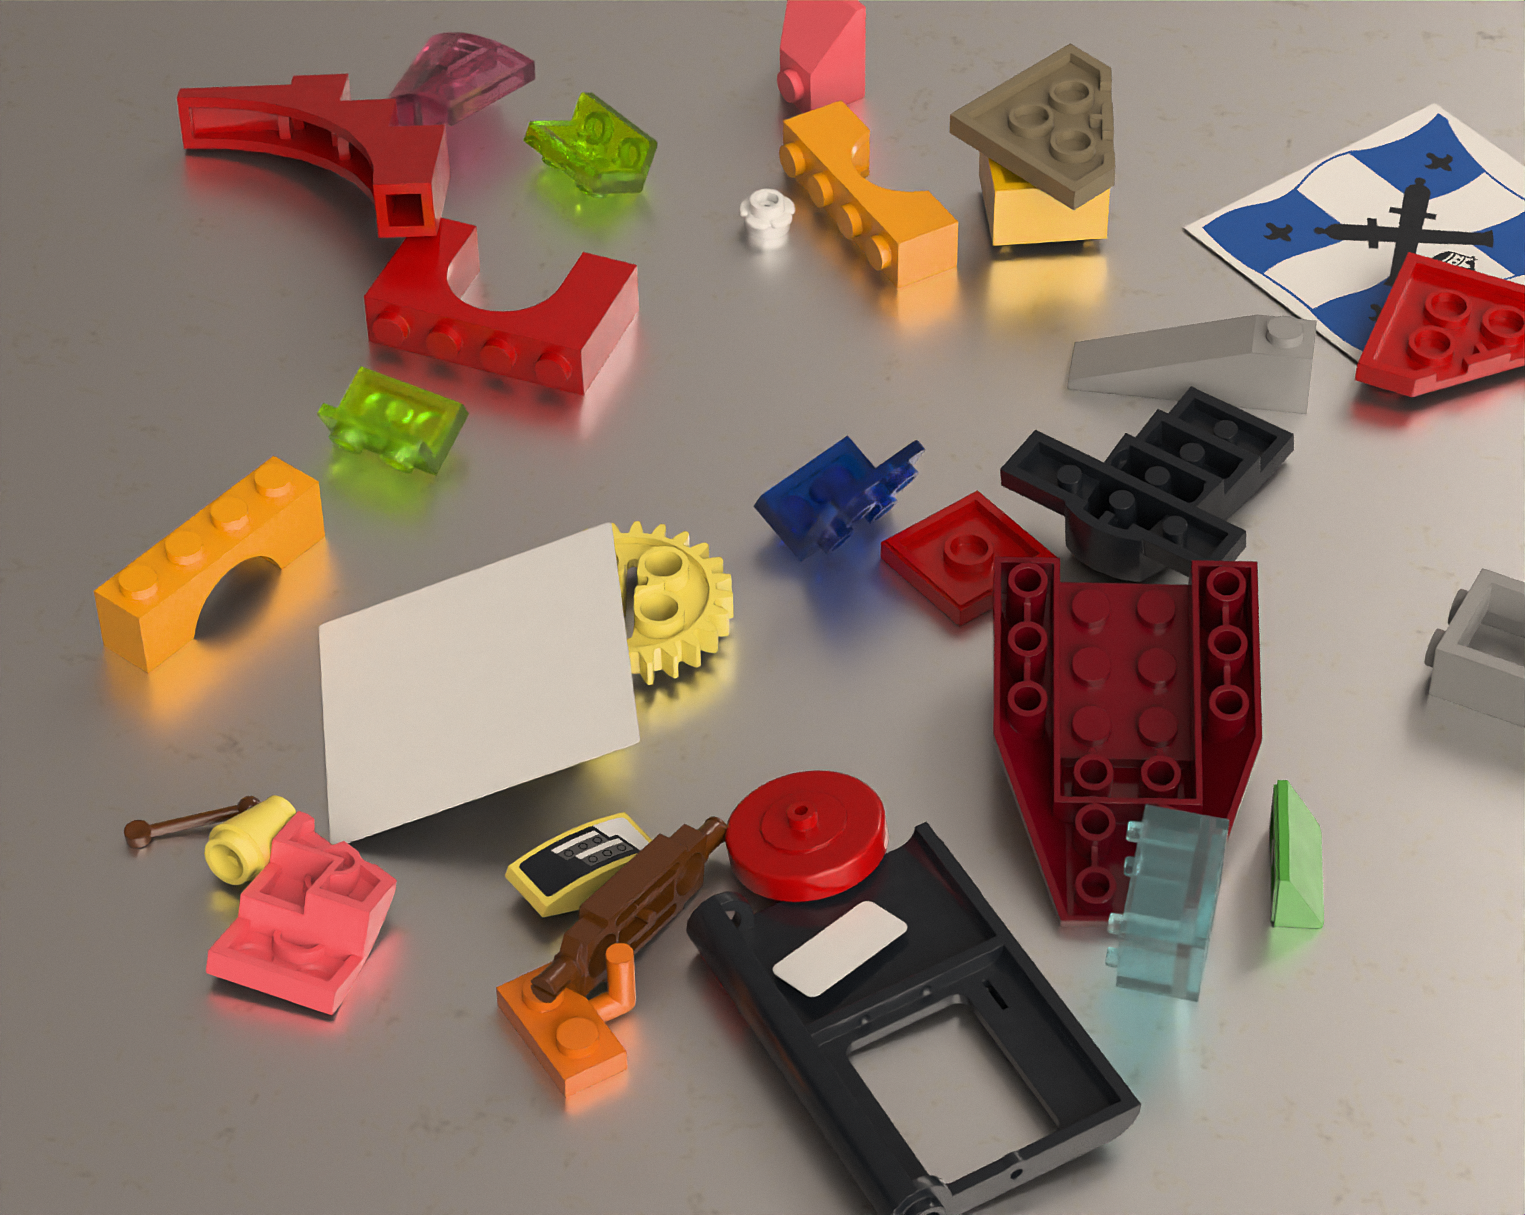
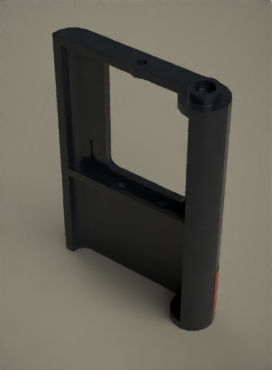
[686,821,1142,1215]

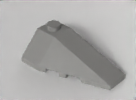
[1067,315,1317,414]

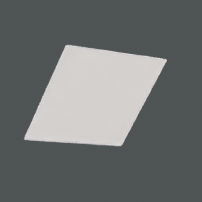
[318,522,640,845]

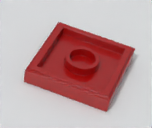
[881,490,1057,627]

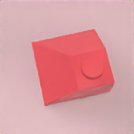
[777,0,866,113]

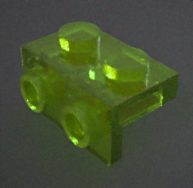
[523,92,658,198]
[317,366,469,476]

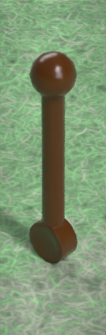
[124,796,261,848]

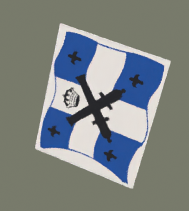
[1183,103,1525,362]

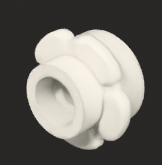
[739,189,795,240]

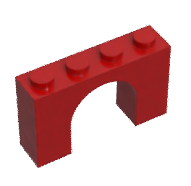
[364,217,639,396]

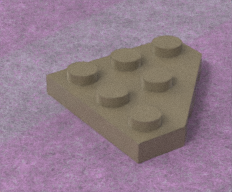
[949,43,1115,211]

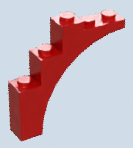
[177,74,451,238]

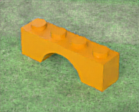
[779,100,958,289]
[94,456,325,674]

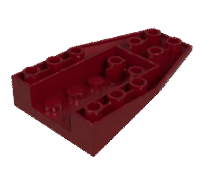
[992,557,1262,929]

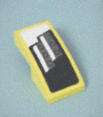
[505,812,652,917]

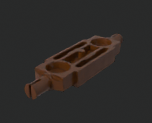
[531,816,727,1003]

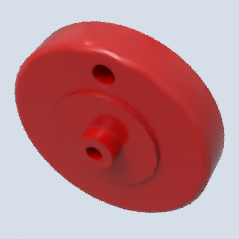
[725,770,889,902]

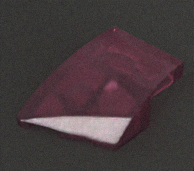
[387,32,536,126]

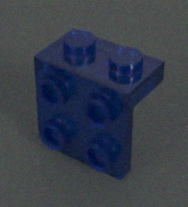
[753,435,926,562]

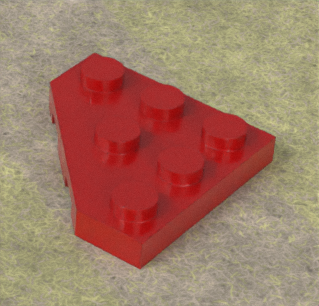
[1355,252,1525,397]

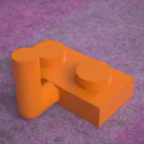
[496,943,636,1098]

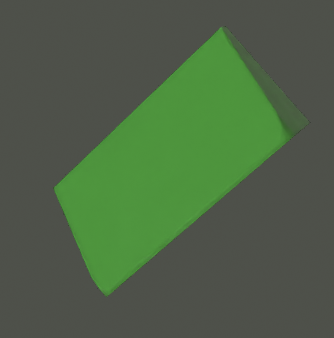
[1269,780,1324,929]

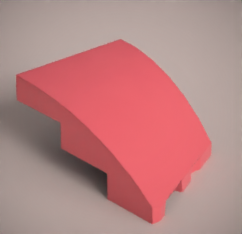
[206,811,397,1015]

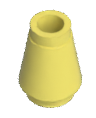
[204,795,297,885]

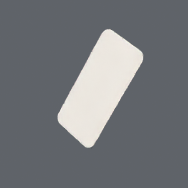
[773,901,907,997]

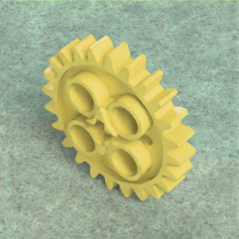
[583,521,734,685]

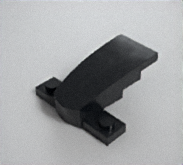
[1000,386,1294,582]

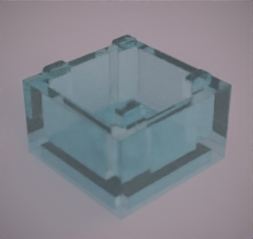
[1105,804,1229,1002]

